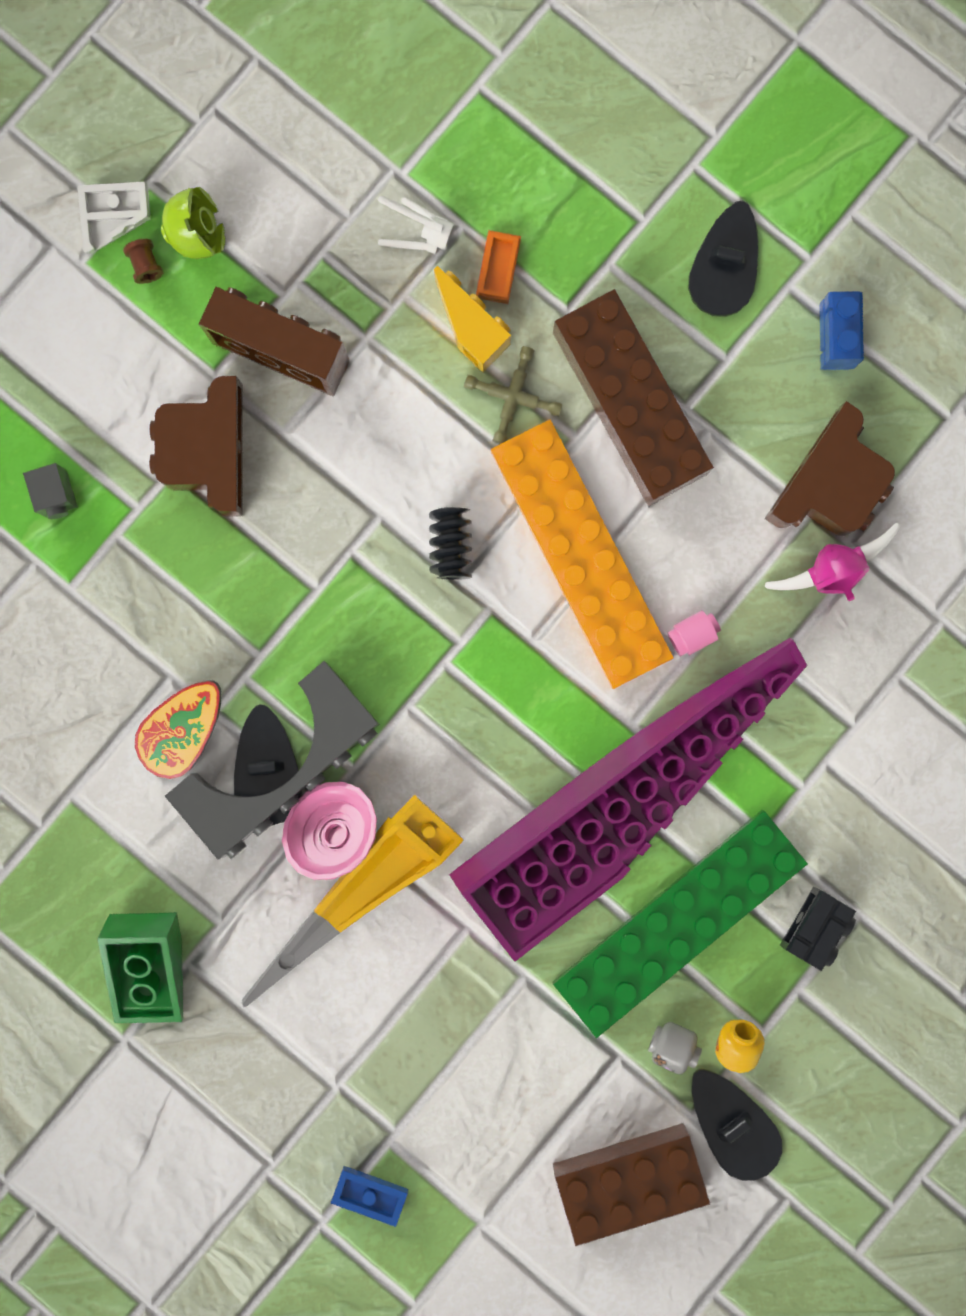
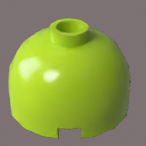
[161,187,225,259]

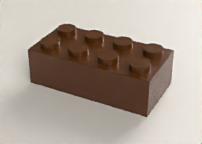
[199,287,350,397]
[553,1123,710,1246]

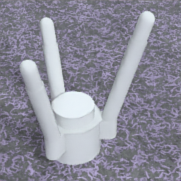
[378,196,454,254]

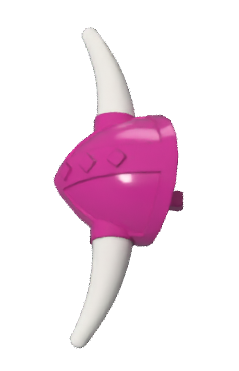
[765,523,900,602]

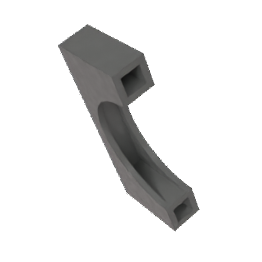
[165,661,380,860]

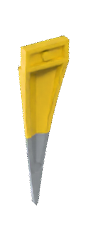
[241,794,464,1007]

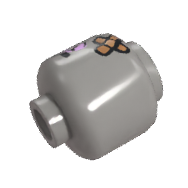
[648,1022,702,1074]

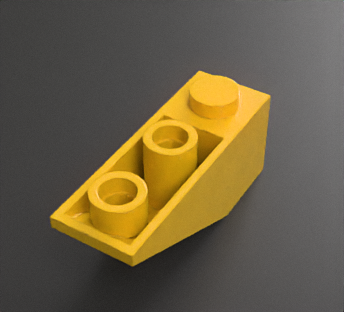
[434,266,511,373]

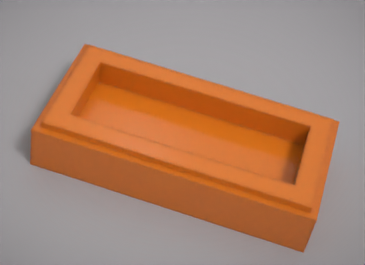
[476,230,521,304]

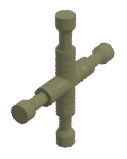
[464,346,563,444]

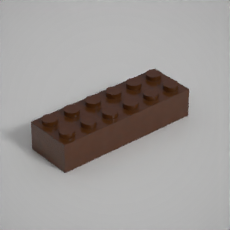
[553,289,714,507]

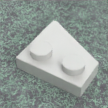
[78,182,151,254]

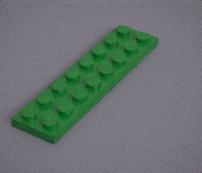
[552,810,808,1039]

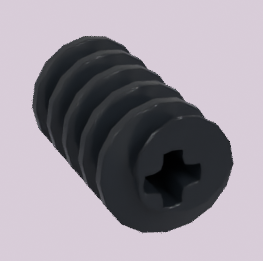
[429,507,472,580]

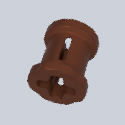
[123,239,164,284]

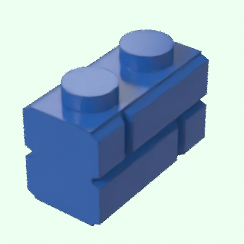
[819,291,864,370]

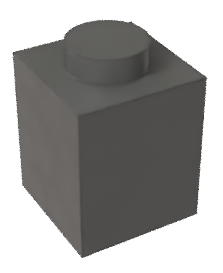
[23,463,77,519]

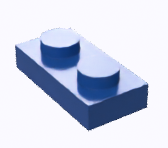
[331,1166,408,1227]

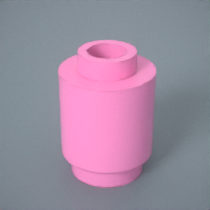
[667,610,721,657]

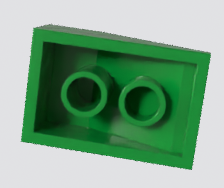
[97,912,184,1023]

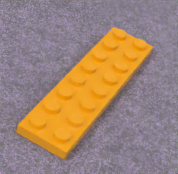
[490,419,674,689]

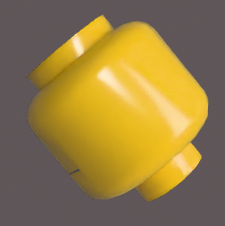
[715,1019,765,1073]

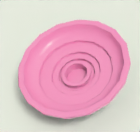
[282,782,377,880]

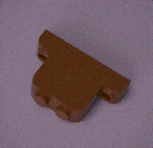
[149,376,243,517]
[764,401,895,536]

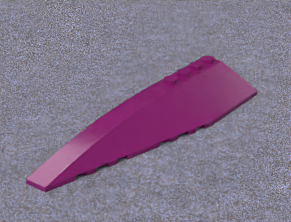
[449,638,808,962]

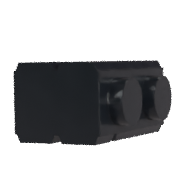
[780,886,856,971]

